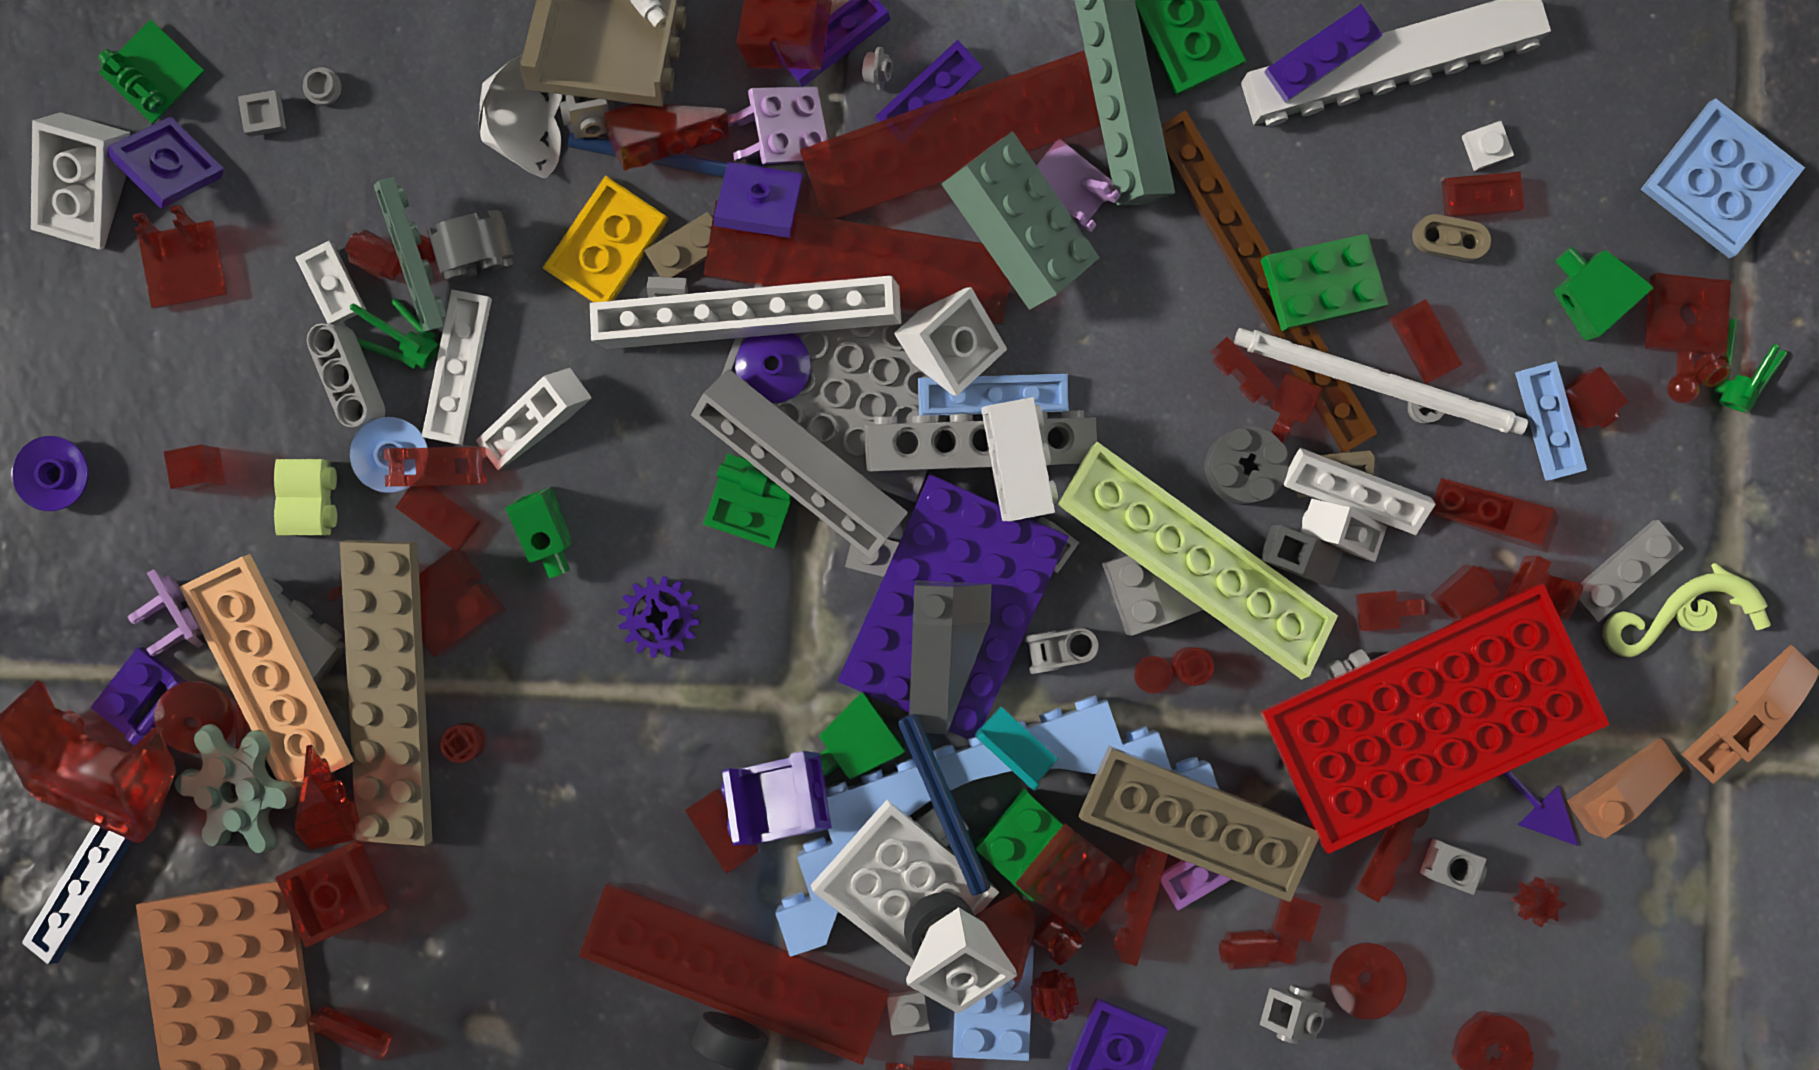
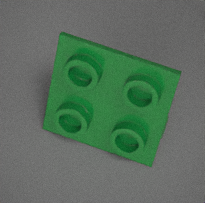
[98,19,205,124]

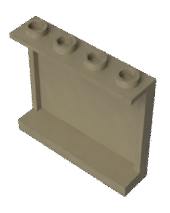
[520,0,687,107]

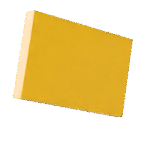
[543,175,669,303]

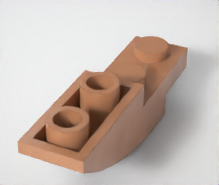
[1681,645,1819,784]

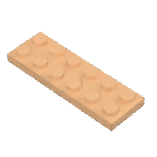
[179,554,354,788]

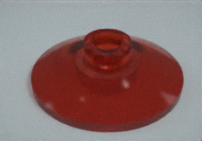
[154,681,235,754]
[1330,942,1407,1020]

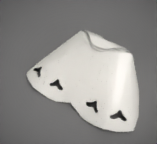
[478,55,562,179]

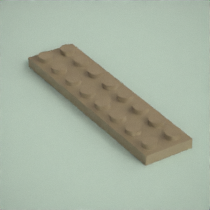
[339,540,433,846]

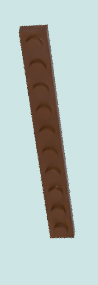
[1161,110,1378,453]

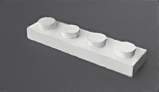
[422,289,492,445]
[1283,448,1435,535]

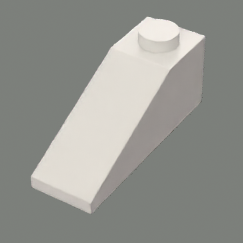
[476,368,592,470]

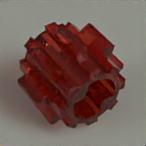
[1512,876,1566,927]
[1030,969,1079,1022]

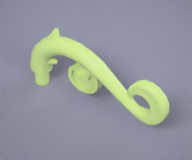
[1602,563,1771,658]

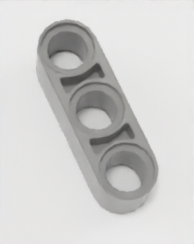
[307,323,385,428]

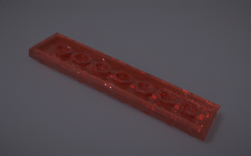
[800,50,1101,224]
[703,200,1010,325]
[579,882,890,1065]

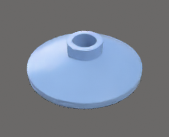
[350,417,428,493]

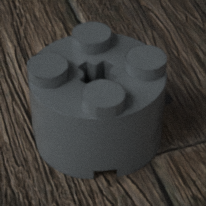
[427,210,515,281]
[1204,426,1288,504]

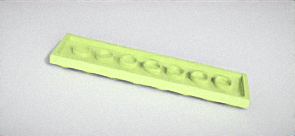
[1057,442,1338,680]

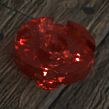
[1452,1011,1534,1070]

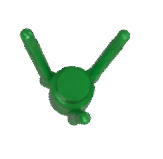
[349,298,440,370]
[1715,318,1787,413]

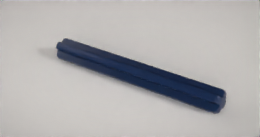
[899,714,990,896]

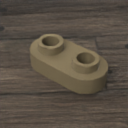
[1412,214,1491,262]

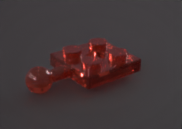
[1645,273,1731,403]

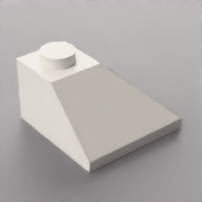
[894,287,1007,396]
[906,907,1017,1014]

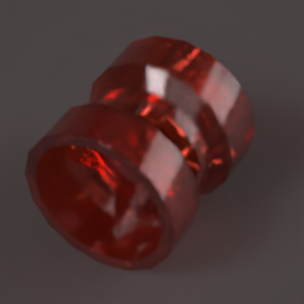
[1171,646,1214,686]
[440,722,487,763]
[1031,912,1085,966]

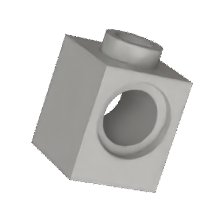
[1420,838,1487,895]

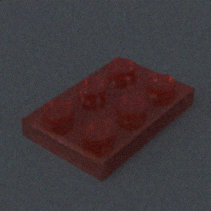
[1015,823,1133,934]

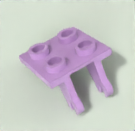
[726,87,831,165]
[1036,138,1120,232]
[127,569,205,657]

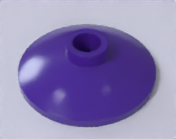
[735,333,811,403]
[12,436,89,511]

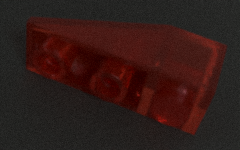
[604,103,729,171]
[1430,478,1559,553]
[295,744,360,850]

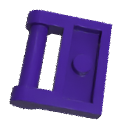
[90,647,193,748]

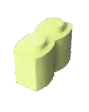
[274,459,337,535]

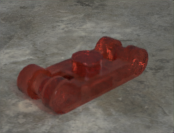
[384,447,487,487]

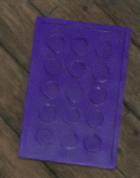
[837,474,1069,739]

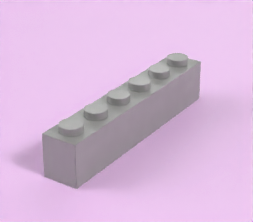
[691,369,908,559]

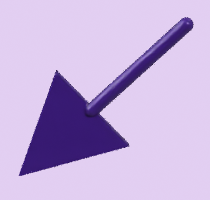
[1503,771,1578,846]

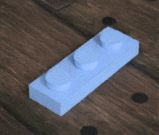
[1515,361,1587,481]

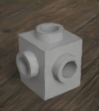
[559,95,616,139]
[1260,984,1326,1044]

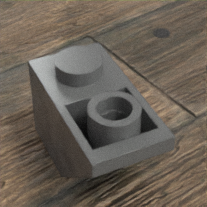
[1259,525,1343,588]

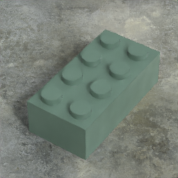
[941,131,1100,310]

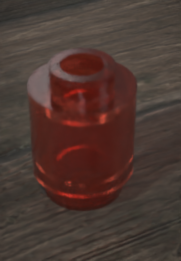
[345,229,402,281]
[1219,929,1278,970]

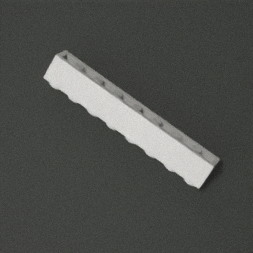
[1241,0,1551,127]
[590,276,901,349]

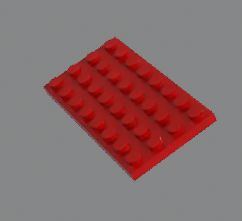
[1260,584,1610,854]

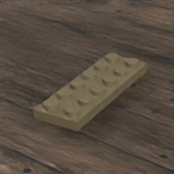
[1079,745,1319,902]

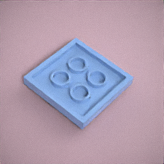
[1641,98,1805,258]

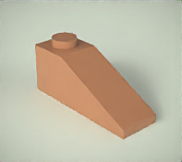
[1567,738,1683,839]

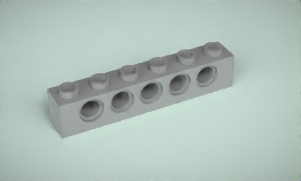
[865,410,1097,471]

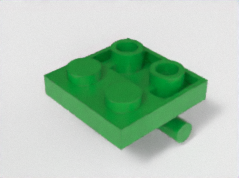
[703,453,793,549]

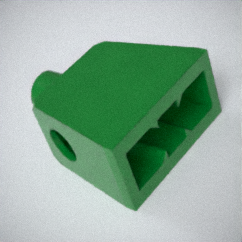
[1554,246,1653,341]
[505,486,572,578]
[819,692,905,779]

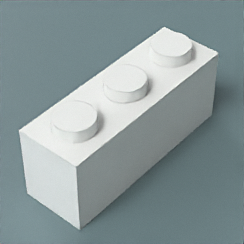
[981,397,1058,521]

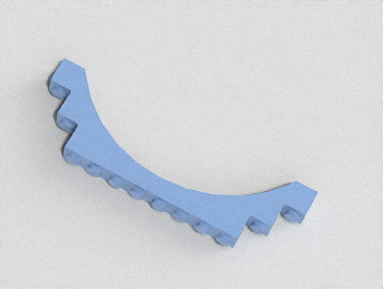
[775,695,1219,957]

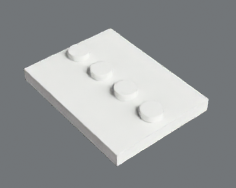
[810,799,999,967]

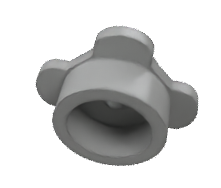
[862,46,893,91]

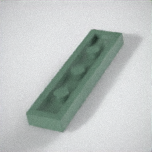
[374,177,446,332]

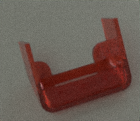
[0,680,176,843]

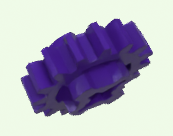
[618,576,701,658]

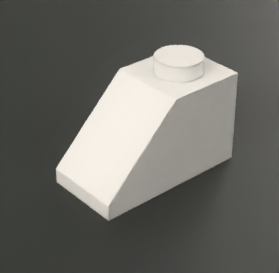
[1300,499,1387,562]

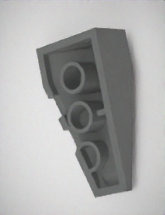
[909,580,992,734]

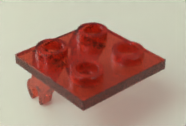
[133,205,228,309]

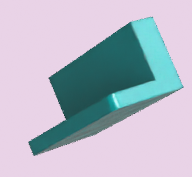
[975,706,1058,791]

